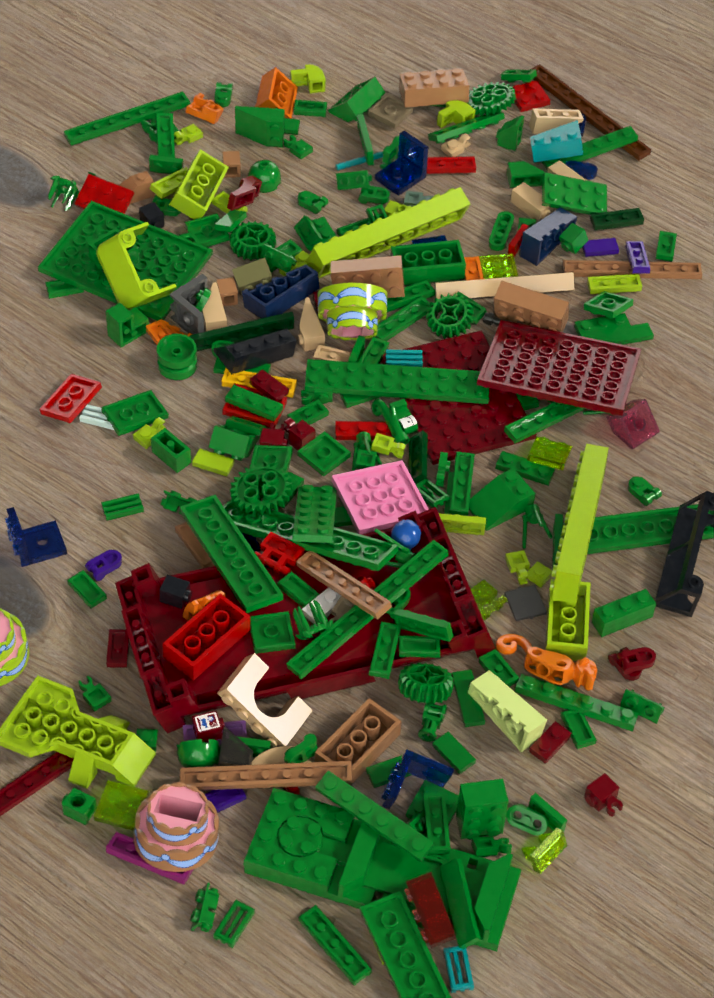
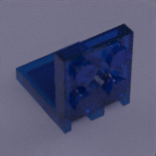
[375,130,429,196]
[4,507,67,567]
[381,749,454,810]

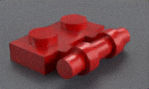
[255,532,304,575]

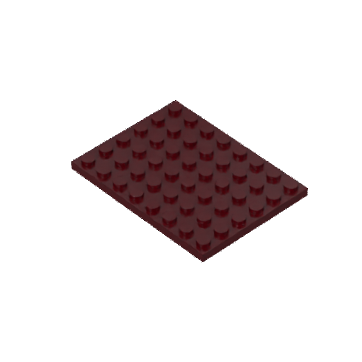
[477,320,641,416]
[382,330,537,465]

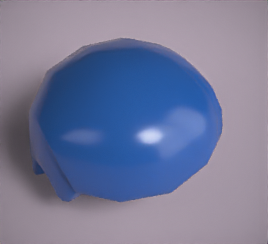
[391,519,421,550]

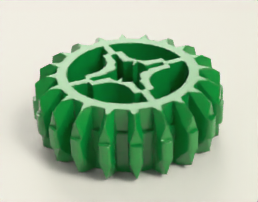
[230,220,276,261]
[426,292,474,339]
[398,662,454,704]

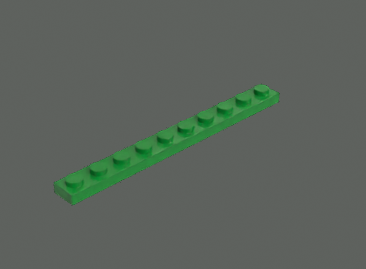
[286,540,448,679]

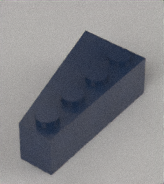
[520,207,577,266]
[242,265,320,319]

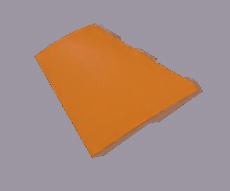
[185,93,224,124]
[183,590,225,621]

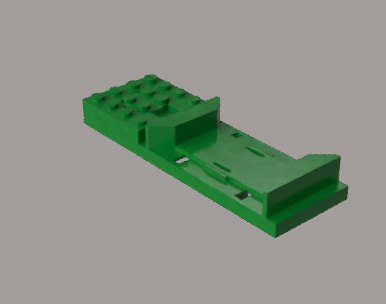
[244,788,522,952]

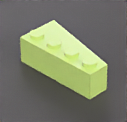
[468,670,547,752]

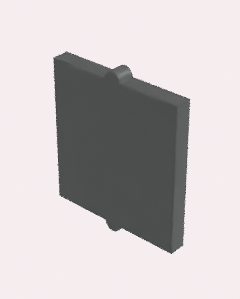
[504,585,547,621]

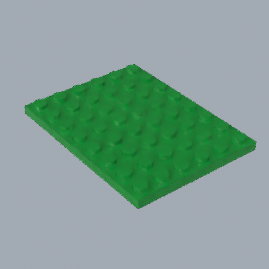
[38,201,213,321]

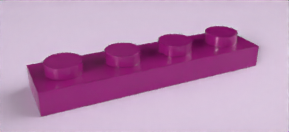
[106,832,194,885]

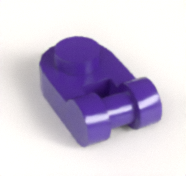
[85,550,122,581]

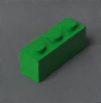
[591,589,656,638]

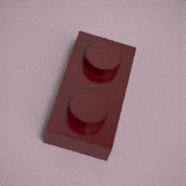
[250,369,289,402]
[106,629,129,668]
[529,721,572,764]

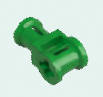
[418,703,447,742]

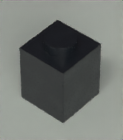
[139,202,165,228]
[159,575,192,609]

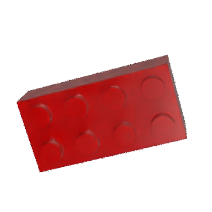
[163,593,250,681]

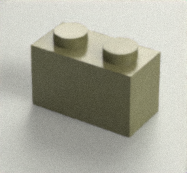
[232,258,272,294]

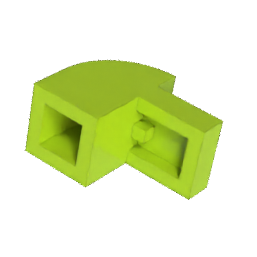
[290,64,326,94]
[437,100,475,128]

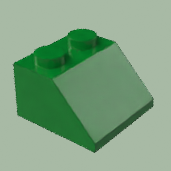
[209,424,260,461]

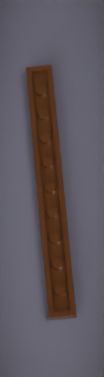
[532,64,651,161]

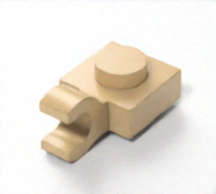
[441,133,471,157]

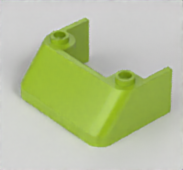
[96,222,177,310]

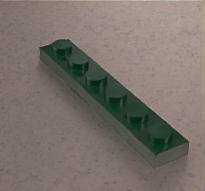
[189,312,294,352]

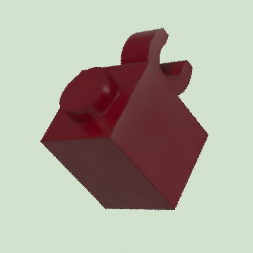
[284,417,316,451]
[260,423,288,446]
[584,773,623,817]

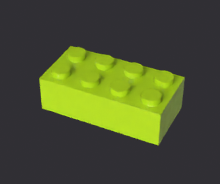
[169,149,229,220]
[545,579,591,661]

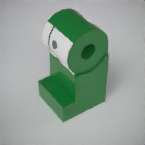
[389,399,418,434]

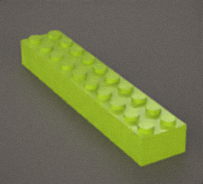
[306,187,471,279]
[550,443,609,604]

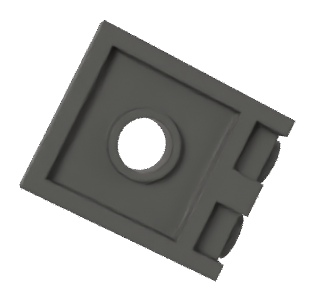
[170,273,208,334]

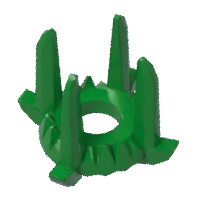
[48,176,79,211]
[293,600,333,640]

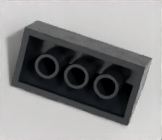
[213,329,297,374]

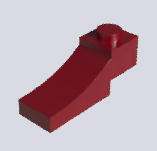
[227,175,262,211]

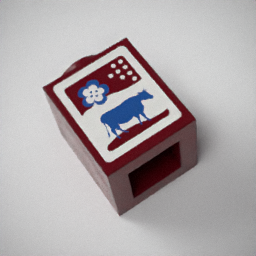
[192,710,225,743]

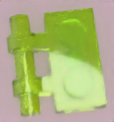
[471,579,507,620]

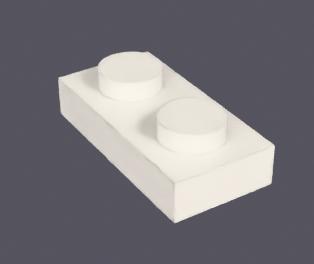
[302,587,341,625]

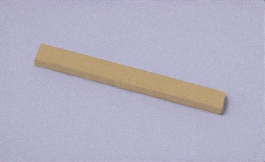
[435,272,575,299]

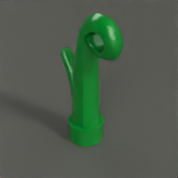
[371,399,410,445]

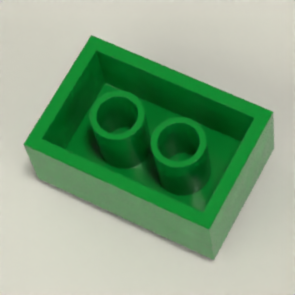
[456,779,509,840]

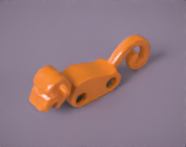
[495,634,597,691]

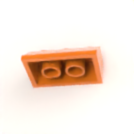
[255,67,298,119]

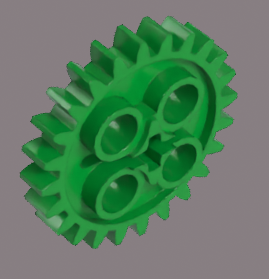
[467,82,516,116]
[230,463,293,516]

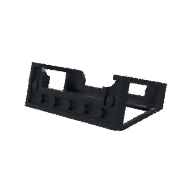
[655,491,714,617]

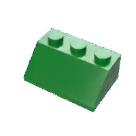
[328,77,386,122]

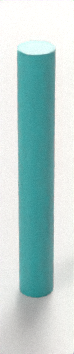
[335,151,383,171]

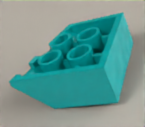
[530,120,583,163]

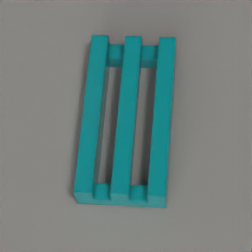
[386,349,423,367]
[443,946,474,993]

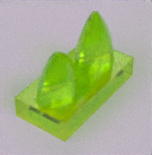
[522,828,568,874]

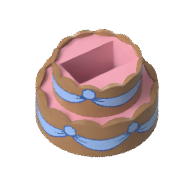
[133,782,219,872]

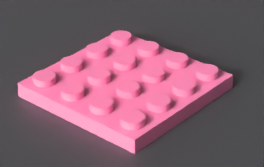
[331,460,429,534]

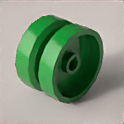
[157,334,197,380]

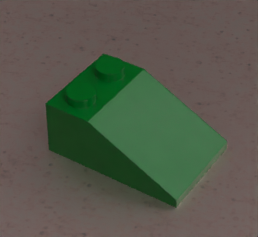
[235,106,285,147]
[469,468,536,531]

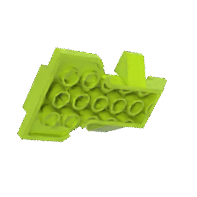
[0,675,156,789]

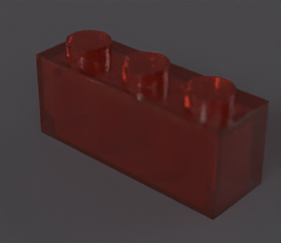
[404,872,456,949]

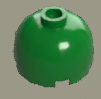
[248,160,281,193]
[176,739,219,768]

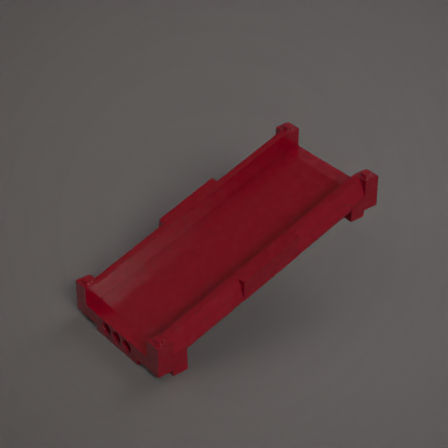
[115,507,496,734]

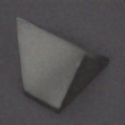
[215,726,253,766]

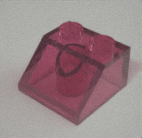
[606,399,660,449]

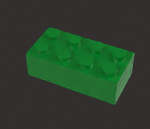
[390,240,466,285]

